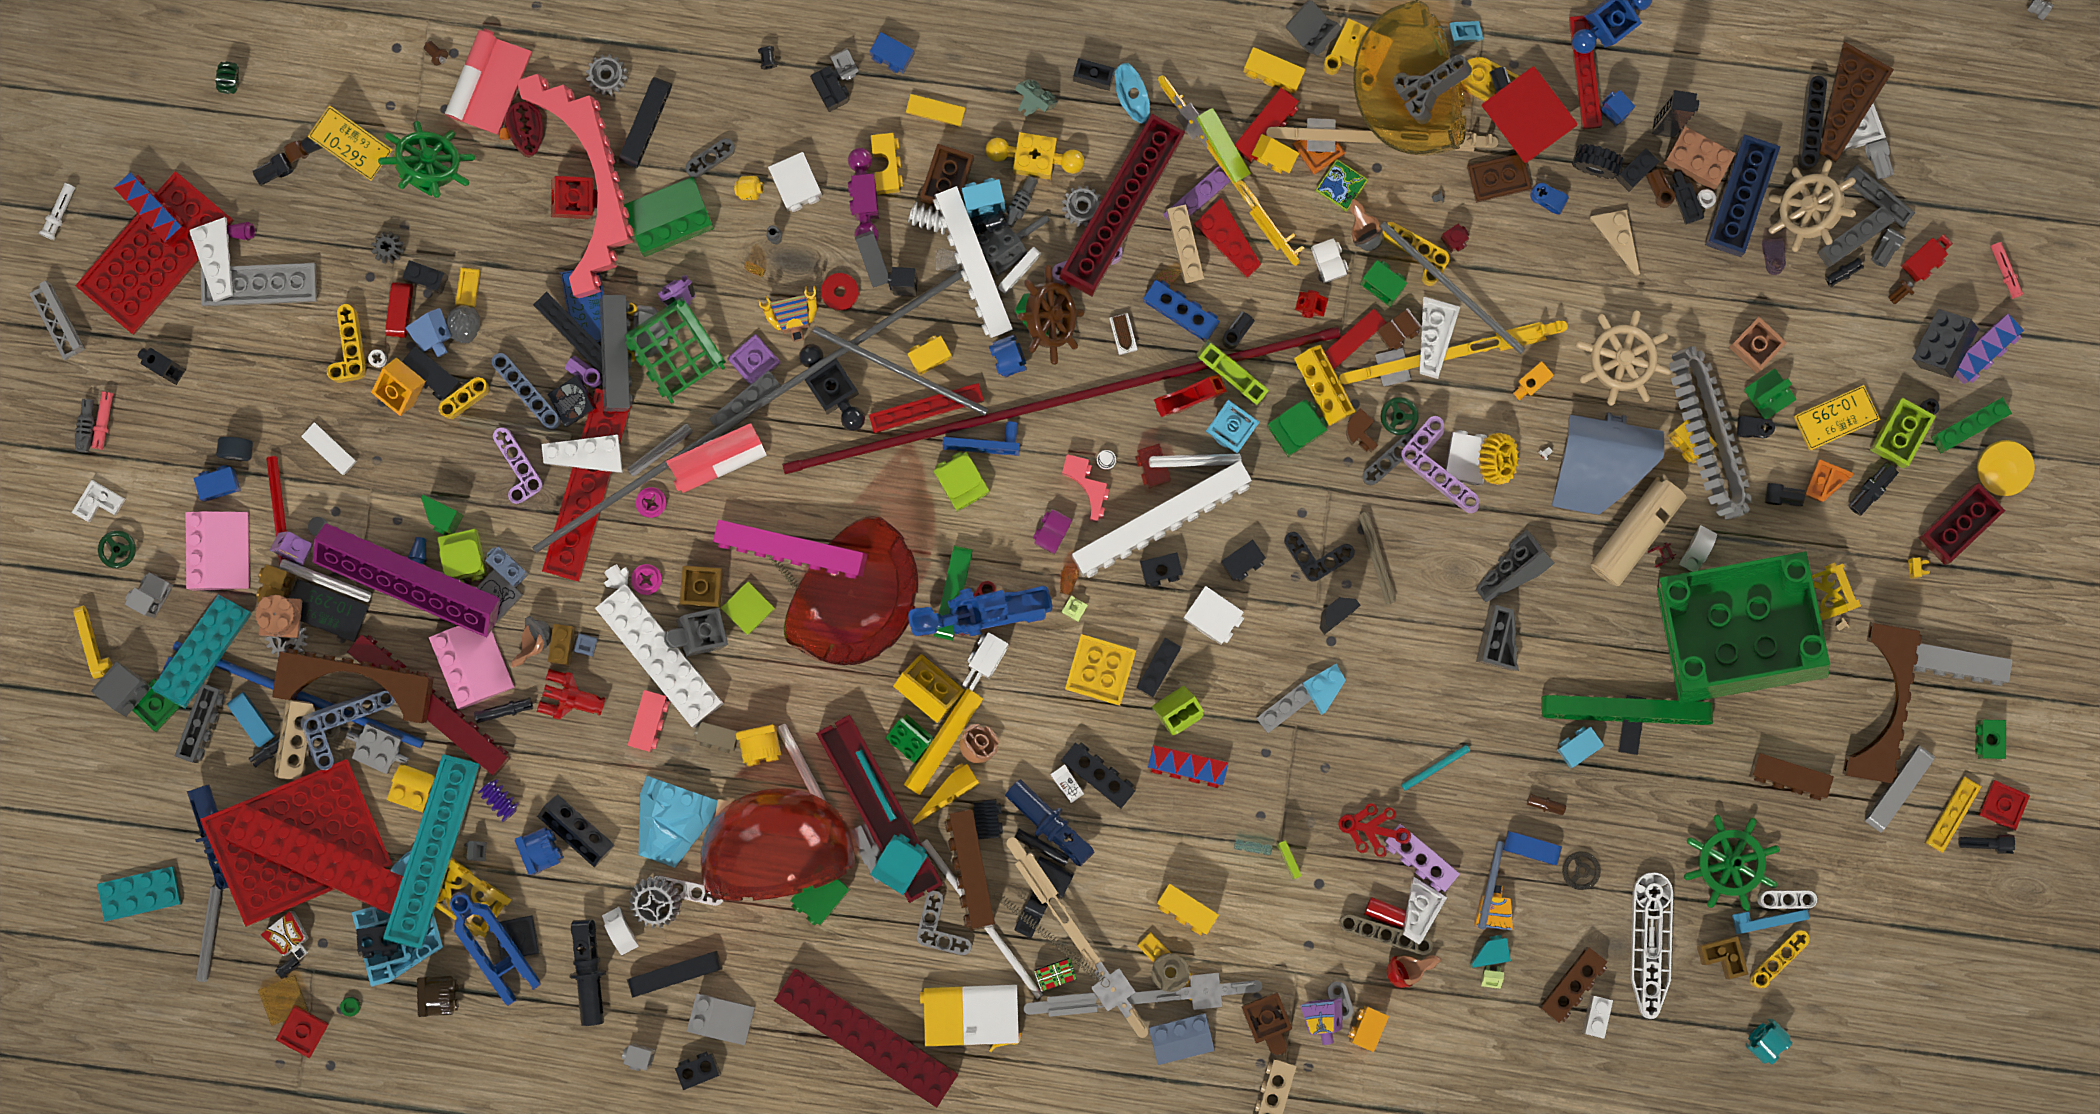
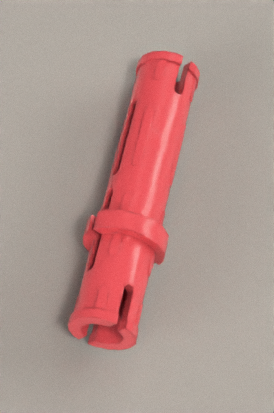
[1990,242,2024,299]
[91,391,114,450]

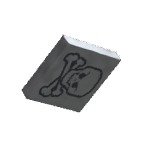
[477,569,523,622]

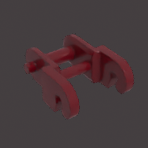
[1647,542,1676,568]

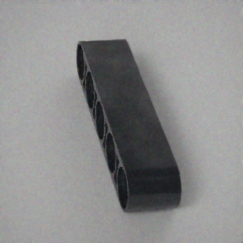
[1798,76,1827,171]
[619,77,672,168]
[627,951,723,998]

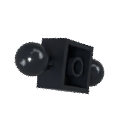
[799,344,865,431]

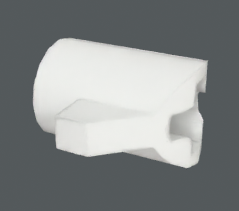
[604,564,629,589]

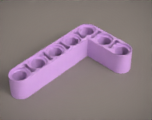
[1402,416,1480,513]

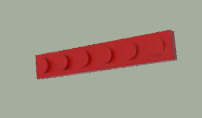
[1569,15,1602,130]
[868,383,984,434]

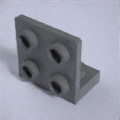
[977,225,1027,276]

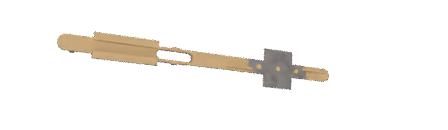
[1266,118,1498,152]
[1007,837,1148,1038]

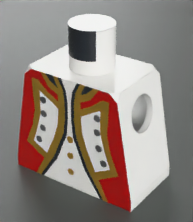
[261,911,309,960]

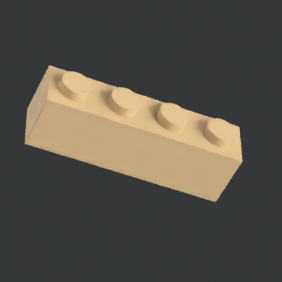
[1166,204,1204,284]

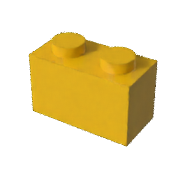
[1252,134,1299,174]
[907,335,952,376]

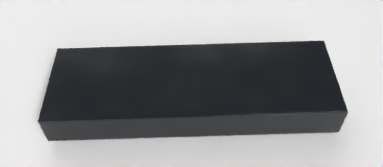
[1618,695,1646,755]

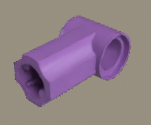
[565,355,603,388]

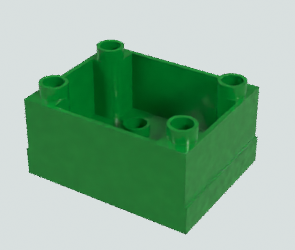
[1657,551,1830,704]

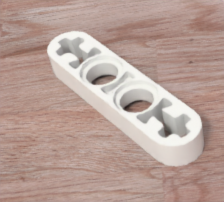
[653,876,725,906]

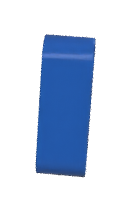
[1503,831,1562,866]

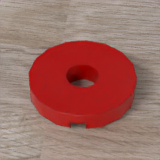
[821,273,859,311]

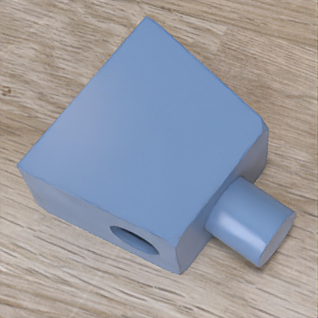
[405,308,451,357]

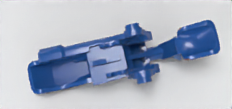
[908,586,1053,637]

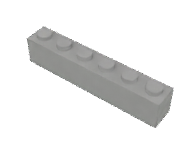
[1913,644,2012,686]

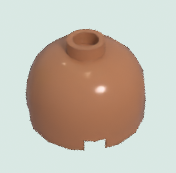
[959,724,999,764]

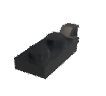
[1672,171,1704,225]

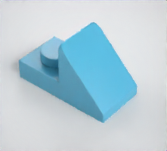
[1450,21,1483,47]

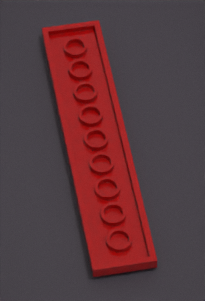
[542,388,634,582]
[226,804,403,915]

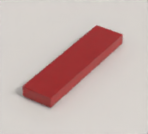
[1325,309,1387,370]

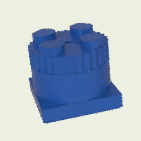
[515,827,564,875]

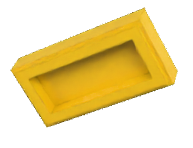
[455,267,480,308]

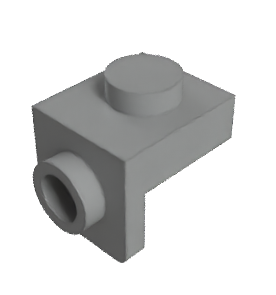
[830,48,859,80]

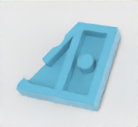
[1303,664,1346,715]

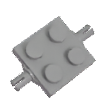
[346,723,409,774]

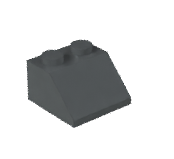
[91,661,151,717]

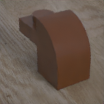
[1346,408,1378,453]

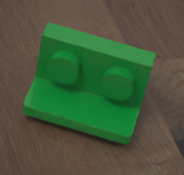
[1744,369,1796,419]
[886,714,934,763]

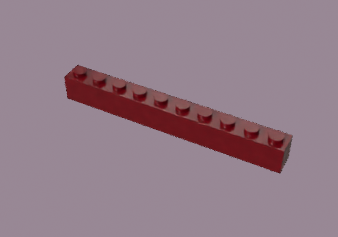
[347,634,511,776]

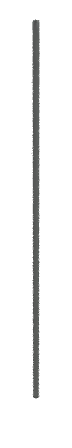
[532,215,1050,553]

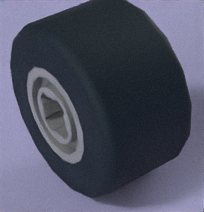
[216,437,253,461]

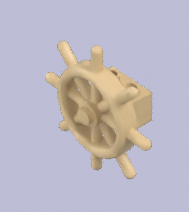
[1769,160,1856,252]
[1576,310,1672,406]

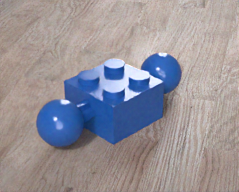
[1572,0,1652,54]

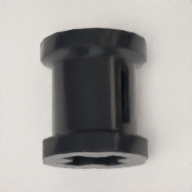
[758,46,777,70]

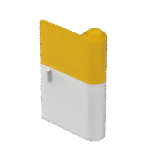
[920,985,1019,1046]

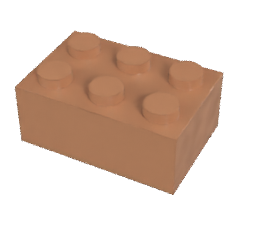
[1664,127,1736,191]

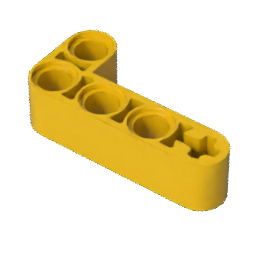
[1383,222,1450,286]
[327,304,366,383]

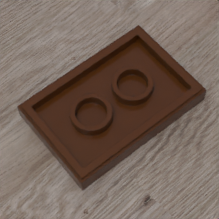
[1467,154,1532,203]

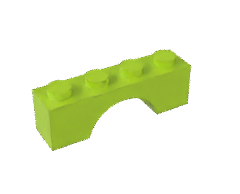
[1196,340,1269,405]

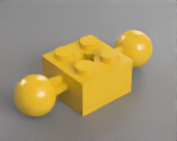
[985,132,1085,180]

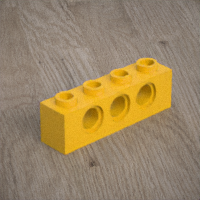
[1294,345,1355,426]

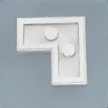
[72,480,126,523]

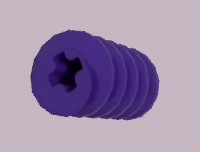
[477,779,519,823]

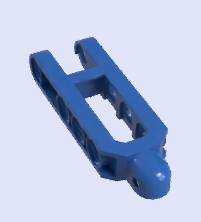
[450,892,541,1006]

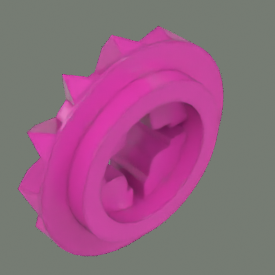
[636,487,667,518]
[631,564,662,595]

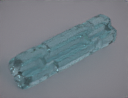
[1234,839,1272,855]

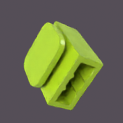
[934,451,990,512]
[437,529,488,583]
[1152,685,1204,735]

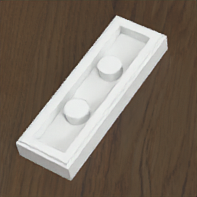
[301,423,357,475]

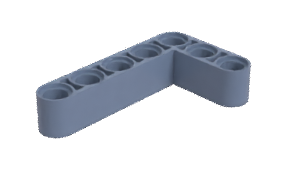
[301,688,395,770]

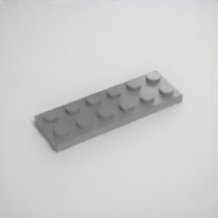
[201,263,317,306]

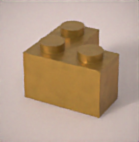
[256,564,296,603]
[1696,936,1749,979]

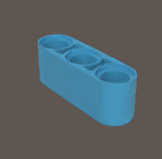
[227,692,275,748]

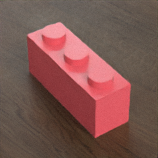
[628,690,670,752]

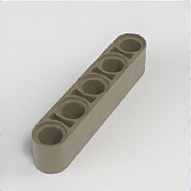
[1339,915,1433,955]

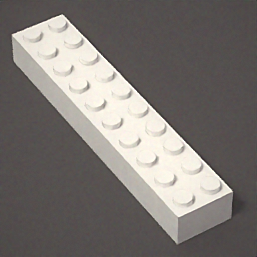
[1072,460,1252,578]

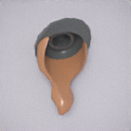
[1350,199,1384,251]
[511,616,552,668]

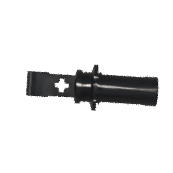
[569,919,606,1026]

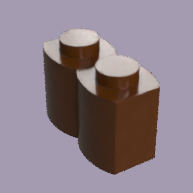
[1376,308,1422,351]

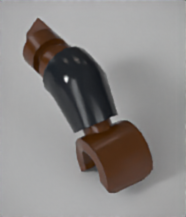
[284,137,323,163]

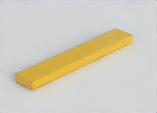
[904,688,983,795]

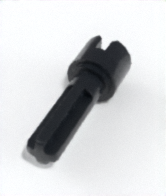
[1958,834,2015,854]

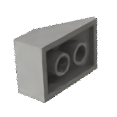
[686,993,755,1045]

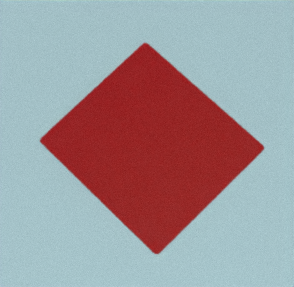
[1481,66,1578,163]

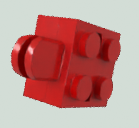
[551,176,598,219]

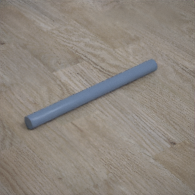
[1478,841,1504,929]

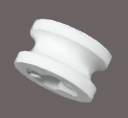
[368,350,387,368]

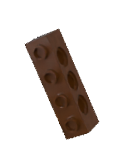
[1539,947,1607,1023]

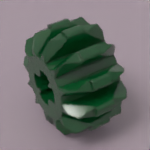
[216,61,239,94]

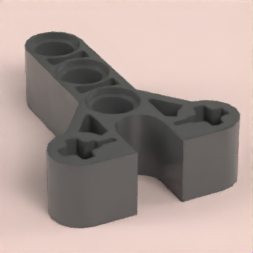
[1393,55,1472,124]

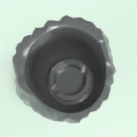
[446,305,480,343]

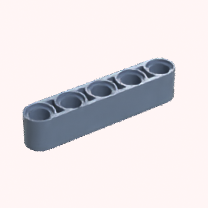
[492,353,561,430]

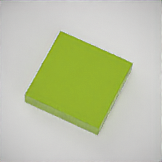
[721,582,775,635]
[1276,840,1302,879]

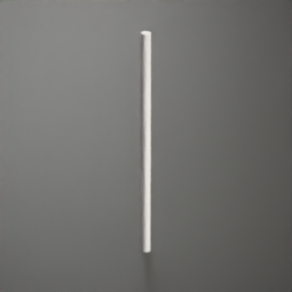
[922,839,1043,999]

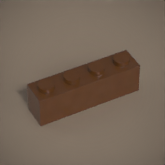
[1749,753,1834,801]

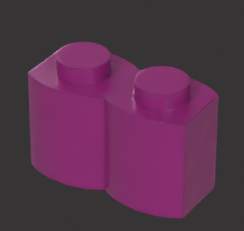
[1033,509,1072,555]

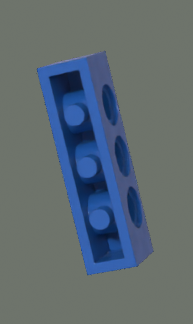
[1143,280,1220,343]

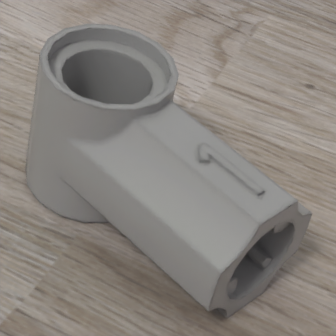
[1865,139,1894,180]

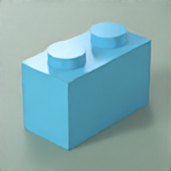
[1557,726,1604,768]

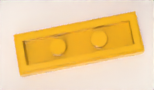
[906,94,966,127]

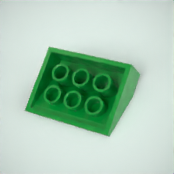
[624,177,714,257]

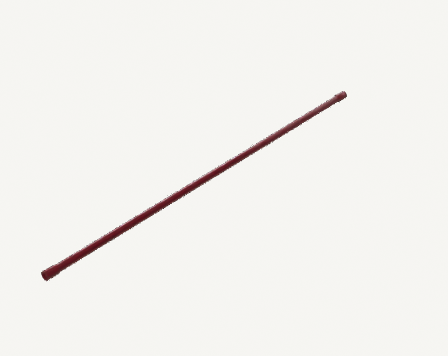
[782,326,1341,475]

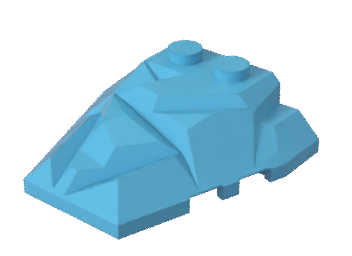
[639,776,718,868]
[352,907,443,987]

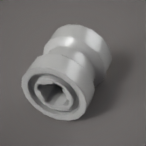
[2026,0,2054,21]

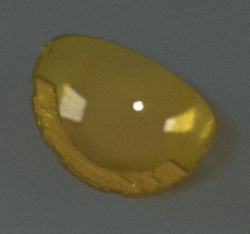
[1353,0,1466,156]

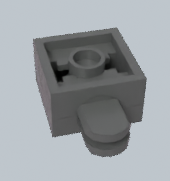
[664,608,728,657]

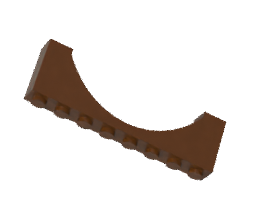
[1842,622,1922,783]
[272,648,434,723]

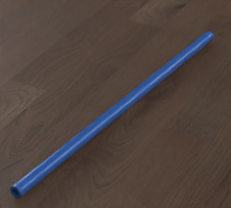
[173,641,424,749]

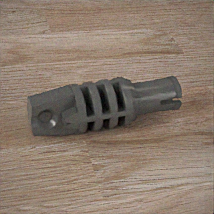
[1006,176,1038,227]
[75,399,95,452]

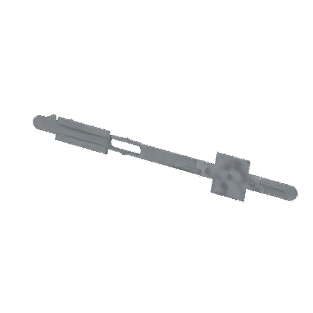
[1024,973,1262,1017]

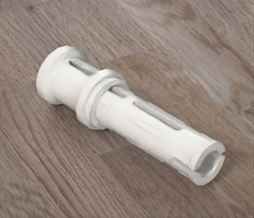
[38,183,76,241]

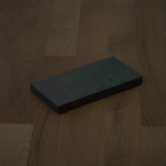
[289,579,370,642]

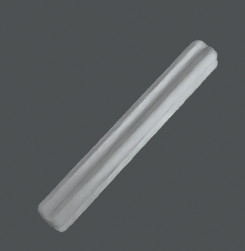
[628,424,693,476]

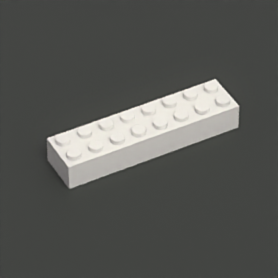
[595,584,724,728]

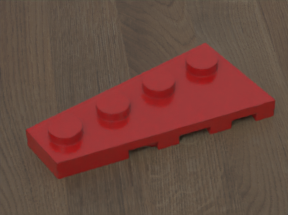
[1194,198,1261,278]

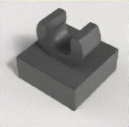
[463,841,487,861]

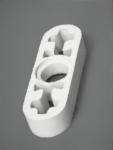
[998,247,1041,294]

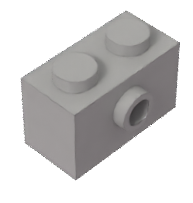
[622,1043,656,1071]

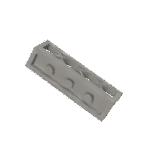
[29,280,85,360]

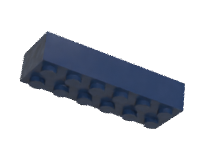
[1705,134,1781,257]

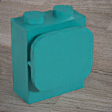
[870,834,928,895]

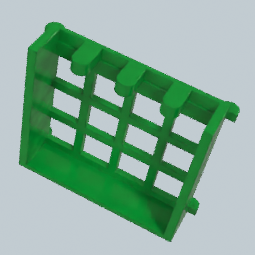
[625,297,726,404]

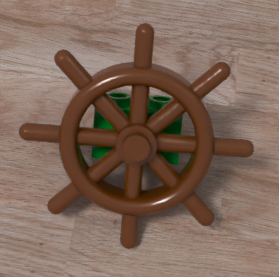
[1014,265,1084,365]

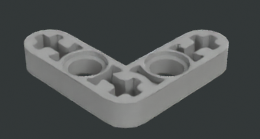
[917,891,972,955]

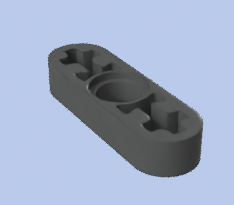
[686,138,735,178]

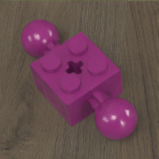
[848,148,879,241]

